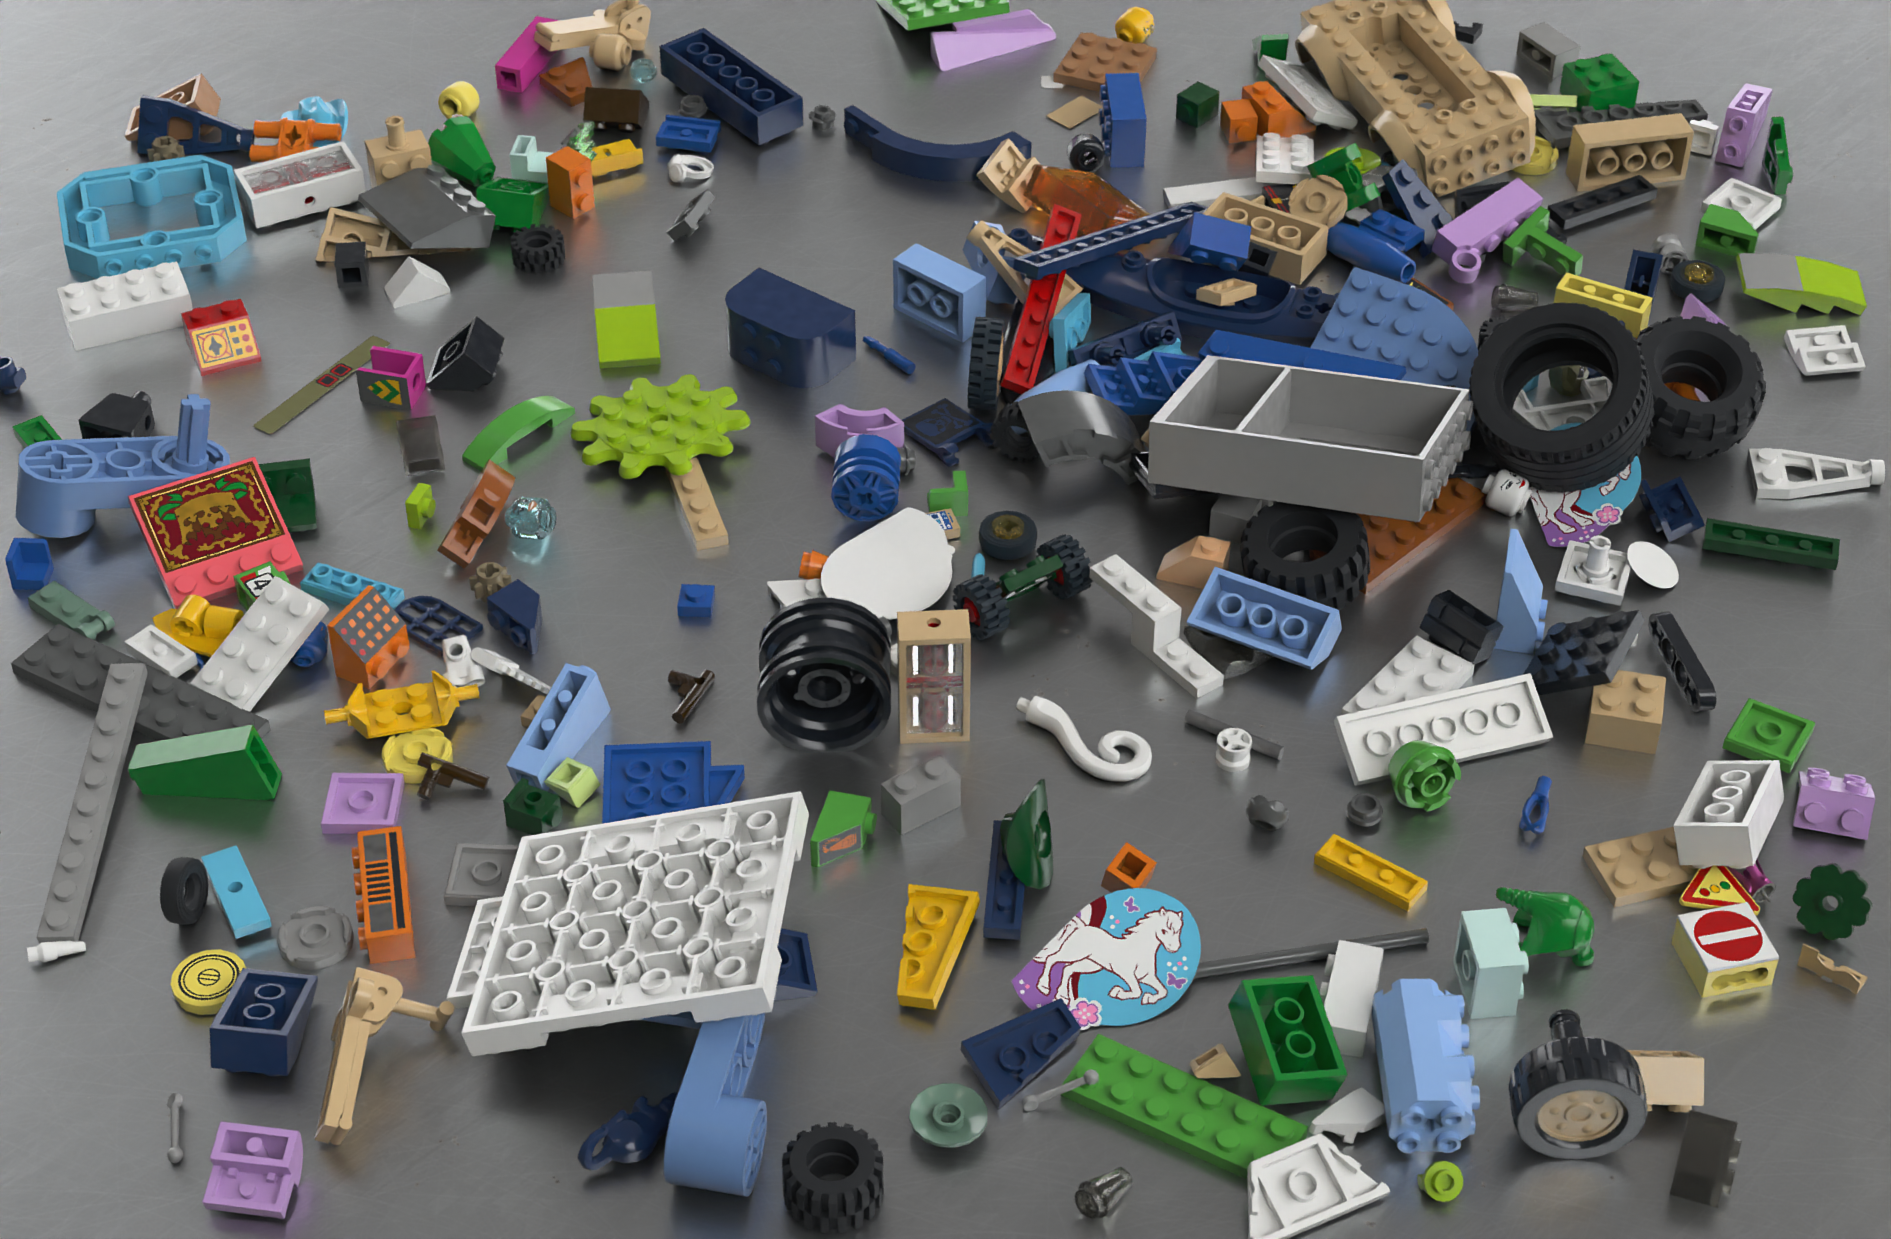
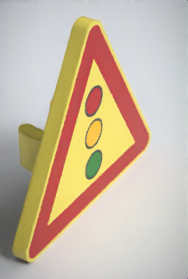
[1679,866,1760,916]

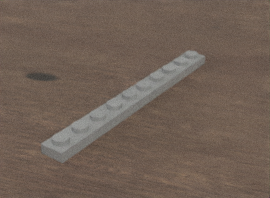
[37,663,148,944]

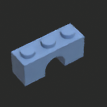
[962,221,1025,304]

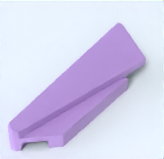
[931,9,1056,72]

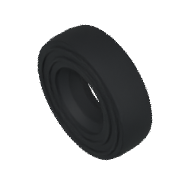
[160,857,208,925]

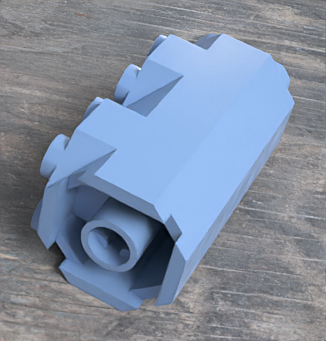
[1371,979,1480,1153]

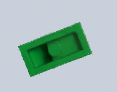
[1252,34,1289,70]

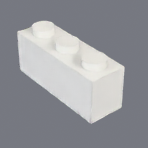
[1320,940,1384,1058]

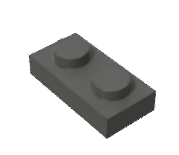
[666,189,715,241]

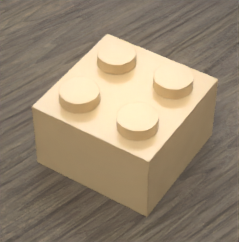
[1585,670,1666,754]

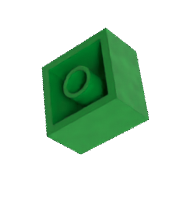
[1559,53,1640,112]

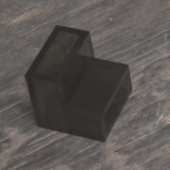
[396,415,445,476]

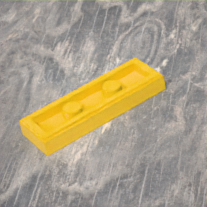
[1314,834,1428,911]

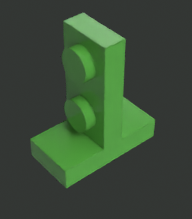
[1503,206,1583,276]

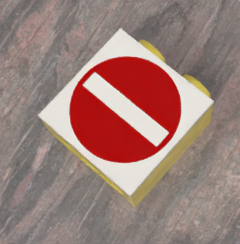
[1671,902,1779,998]

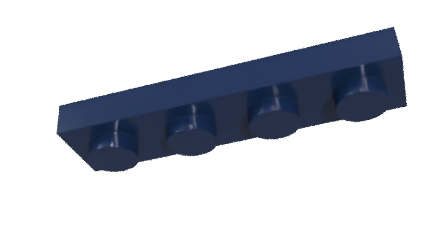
[983,820,1025,940]

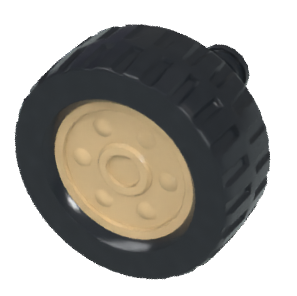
[1509,1009,1648,1159]

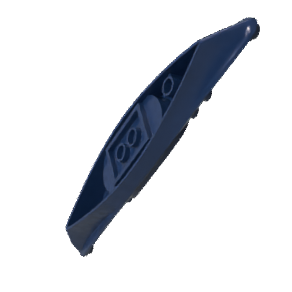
[1007,228,1340,348]

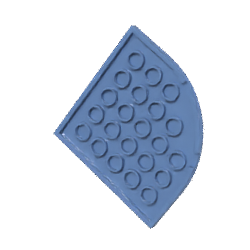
[1310,267,1478,464]

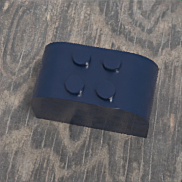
[725,267,856,388]

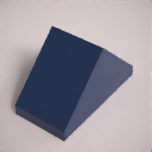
[1624,249,1663,311]

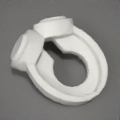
[667,154,713,182]

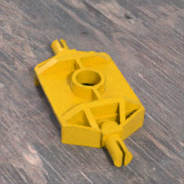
[324,670,480,739]

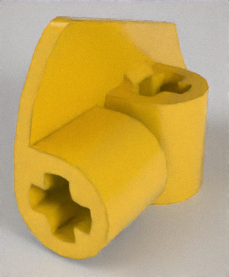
[152,595,244,657]

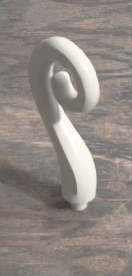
[1016,696,1152,782]

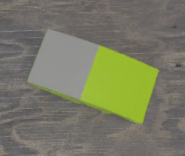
[1736,253,1867,315]
[592,271,661,368]

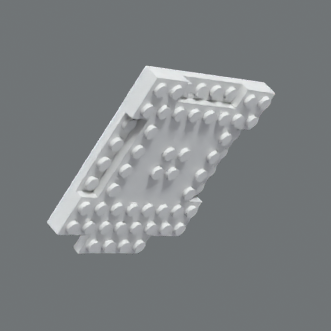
[447,791,809,1056]

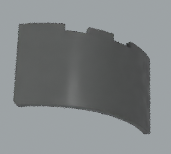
[1018,390,1147,485]

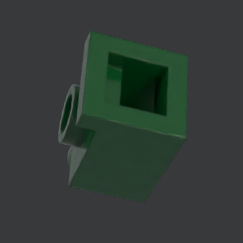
[503,778,563,835]

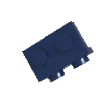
[1639,477,1705,542]

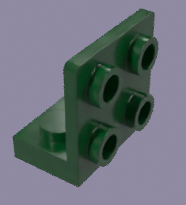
[258,458,317,532]

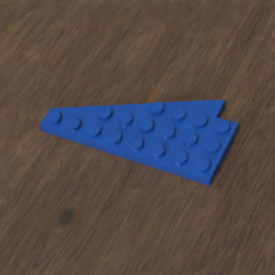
[602,741,745,824]

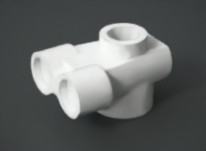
[442,635,485,688]

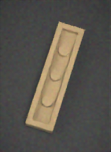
[666,456,729,551]

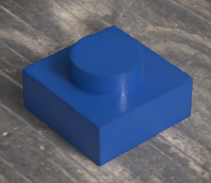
[677,584,715,618]

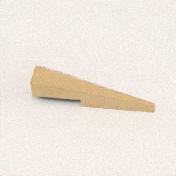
[316,207,472,262]

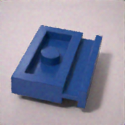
[656,115,721,153]

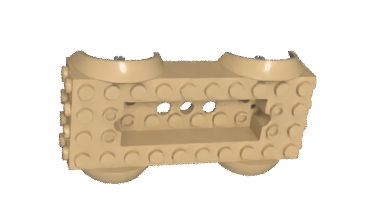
[1295,0,1536,198]

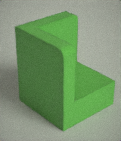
[927,470,968,517]

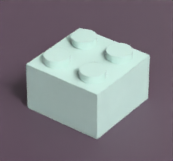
[1453,908,1529,1019]

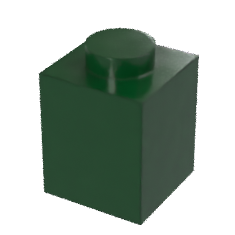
[1176,81,1220,128]

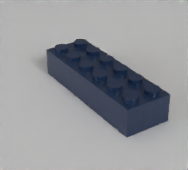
[659,28,804,145]

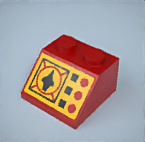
[181,299,262,376]

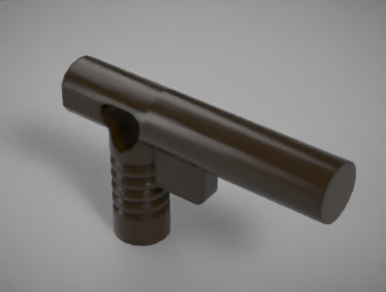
[668,670,715,724]
[417,752,490,800]

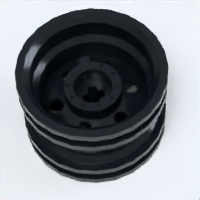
[757,598,891,752]

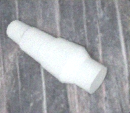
[26,941,86,963]

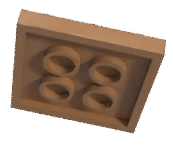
[1053,32,1157,92]

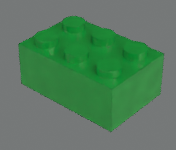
[1228,975,1348,1106]

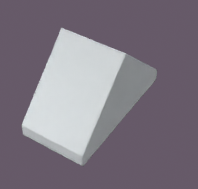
[384,256,450,308]

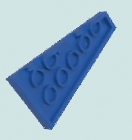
[1198,330,1406,380]

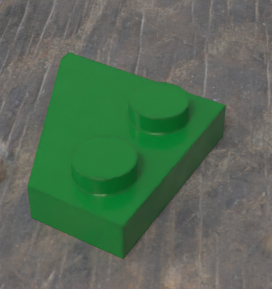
[1762,117,1793,195]

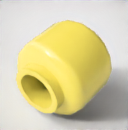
[438,81,480,119]

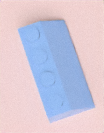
[1187,567,1342,670]

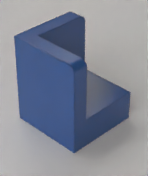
[5,538,54,590]

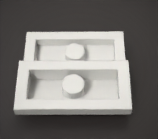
[1784,325,1866,376]

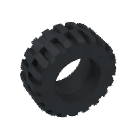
[1240,501,1370,610]

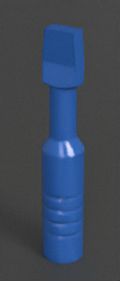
[862,336,916,374]

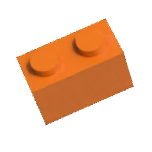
[546,146,595,219]

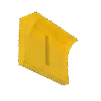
[577,139,643,177]

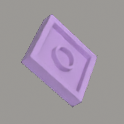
[321,773,405,834]

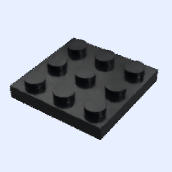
[1523,610,1645,696]

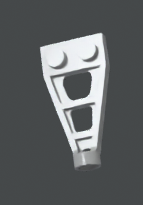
[1747,448,1885,499]

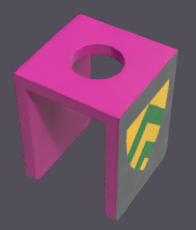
[356,346,426,410]

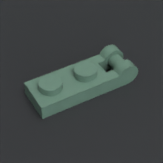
[27,581,115,640]

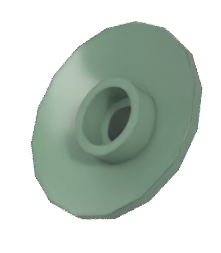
[909,1083,988,1148]

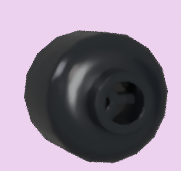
[1067,133,1106,174]

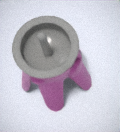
[1726,858,1776,904]

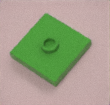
[1722,698,1815,774]

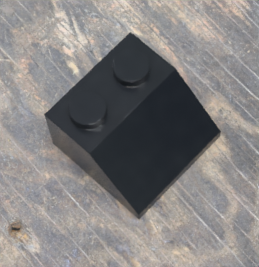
[426,316,505,392]

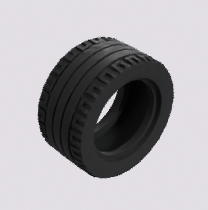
[1469,303,1654,493]

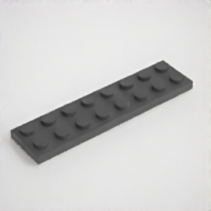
[11,624,271,741]

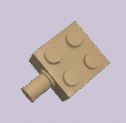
[365,116,432,189]

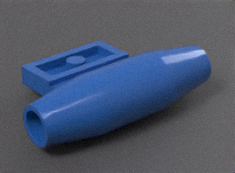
[1327,209,1424,283]

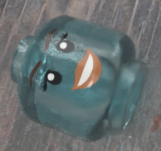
[505,497,557,540]

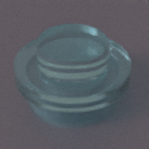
[630,59,657,83]

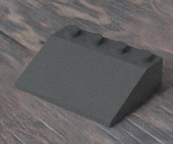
[358,165,496,249]

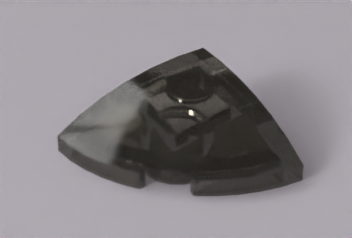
[1183,626,1273,679]

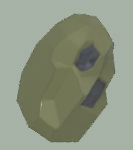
[1548,365,1589,397]

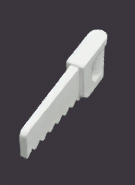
[471,647,552,694]

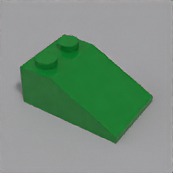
[476,177,550,232]

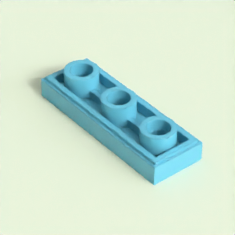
[300,563,405,610]
[201,845,272,939]

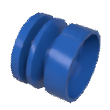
[831,434,901,521]

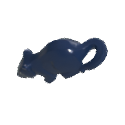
[578,1092,678,1171]

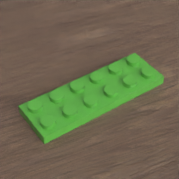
[1061,1034,1308,1180]

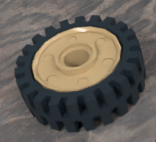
[967,317,1005,411]

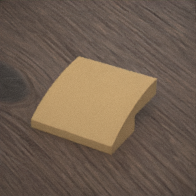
[976,138,1051,213]

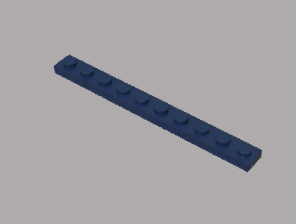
[1013,202,1209,280]

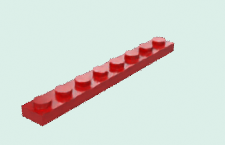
[1000,204,1082,394]

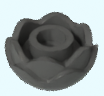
[1245,795,1289,831]

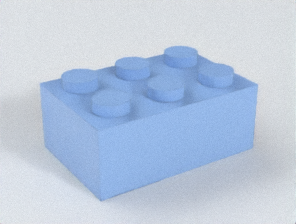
[893,243,986,343]

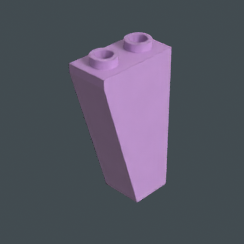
[1715,83,1773,167]

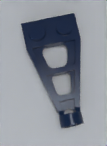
[137,95,255,155]

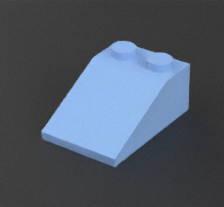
[1494,529,1548,655]

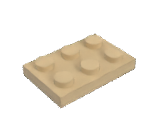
[1582,827,1699,908]

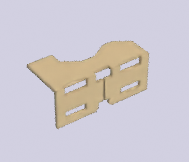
[1797,944,1868,994]

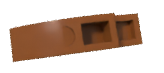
[437,460,516,569]

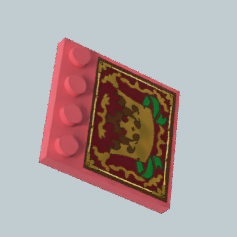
[128,457,303,609]

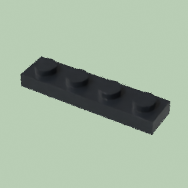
[1547,175,1658,230]

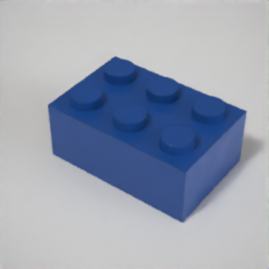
[1099,73,1147,168]

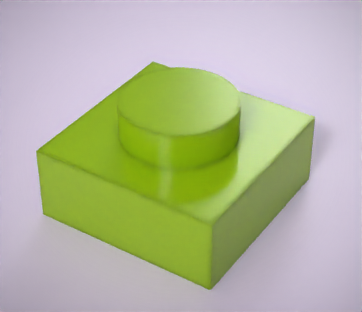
[405,482,436,530]

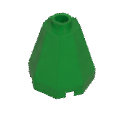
[428,116,496,186]

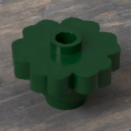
[1792,863,1872,940]

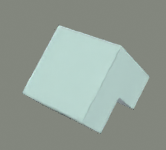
[509,135,553,183]

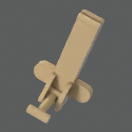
[534,0,651,51]
[315,967,454,1145]

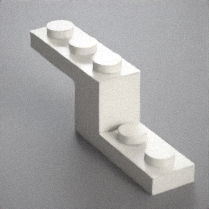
[1089,554,1224,699]

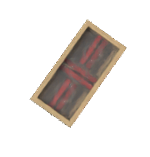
[897,609,971,744]

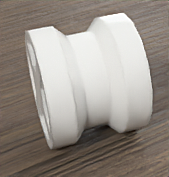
[1215,728,1252,772]

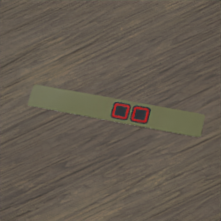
[253,336,390,434]

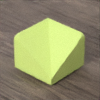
[544,757,601,808]

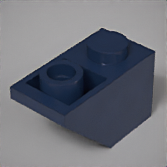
[487,579,542,655]

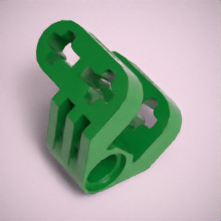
[1307,142,1381,212]

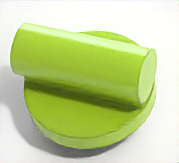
[1417,1160,1463,1202]

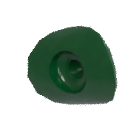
[1000,779,1053,889]

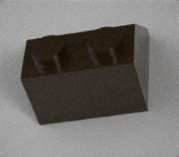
[583,87,650,133]

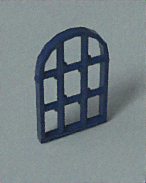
[395,596,483,656]

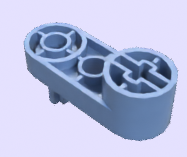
[15,394,230,538]
[641,1011,767,1197]

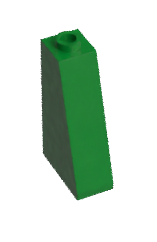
[128,724,282,800]

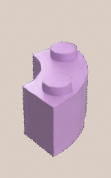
[815,404,904,458]

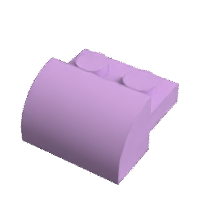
[202,1121,303,1219]

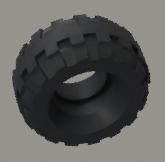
[1636,316,1766,460]

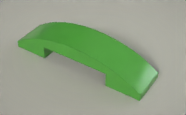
[462,396,575,471]

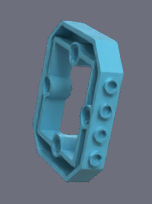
[57,155,247,279]

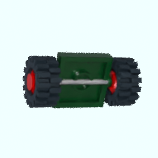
[952,534,1093,640]

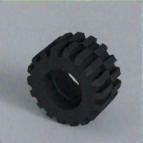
[782,1122,884,1233]

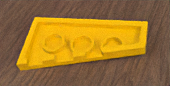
[897,884,980,1010]

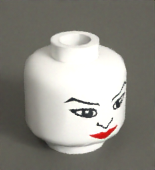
[1482,469,1532,517]

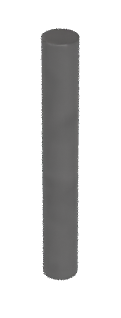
[1184,709,1285,760]

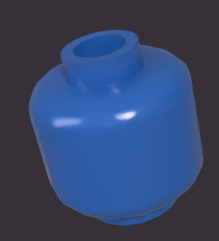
[290,621,328,667]

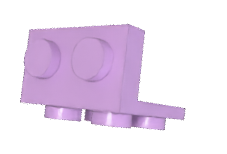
[1793,767,1876,840]

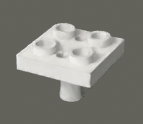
[1554,535,1632,606]

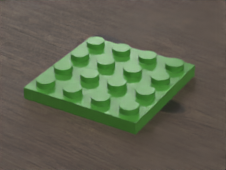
[876,0,1010,30]

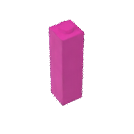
[495,16,560,93]

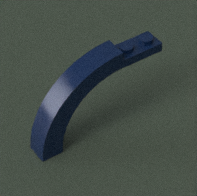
[844,105,1032,182]

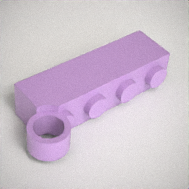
[1432,178,1543,283]

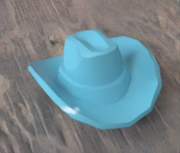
[281,96,348,147]

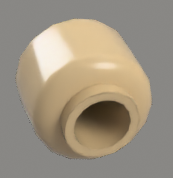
[589,33,632,71]

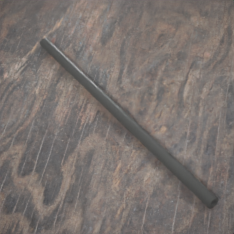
[1193,928,1429,979]

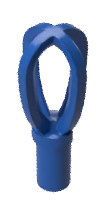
[1519,776,1552,834]

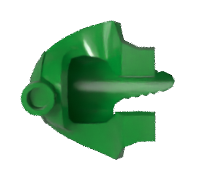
[1496,887,1594,966]

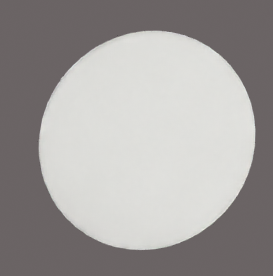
[1627,541,1679,588]

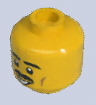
[1115,7,1154,44]

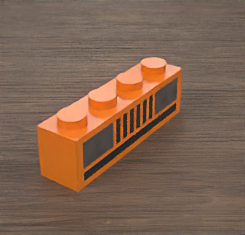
[351,826,416,964]

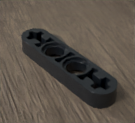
[1648,611,1717,712]

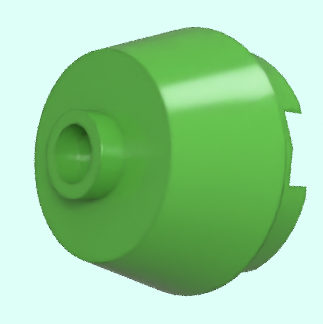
[1388,740,1461,812]

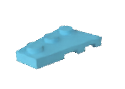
[1049,293,1091,373]

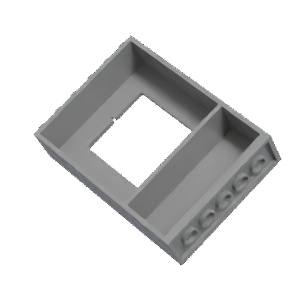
[1148,355,1473,522]

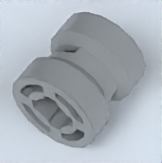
[1651,234,1688,275]

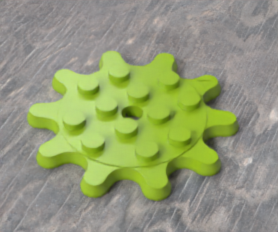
[570,374,750,479]

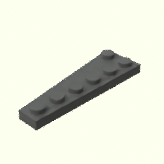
[1534,100,1708,149]

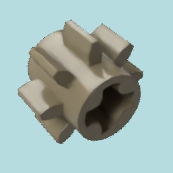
[147,136,185,162]
[469,562,512,603]

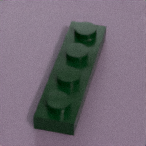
[1702,518,1840,570]

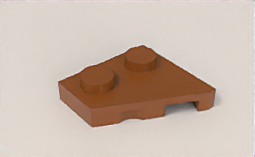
[539,57,592,107]

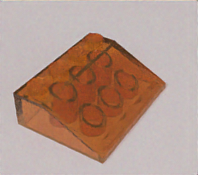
[1023,164,1150,238]

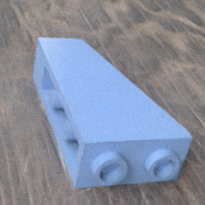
[506,663,611,791]

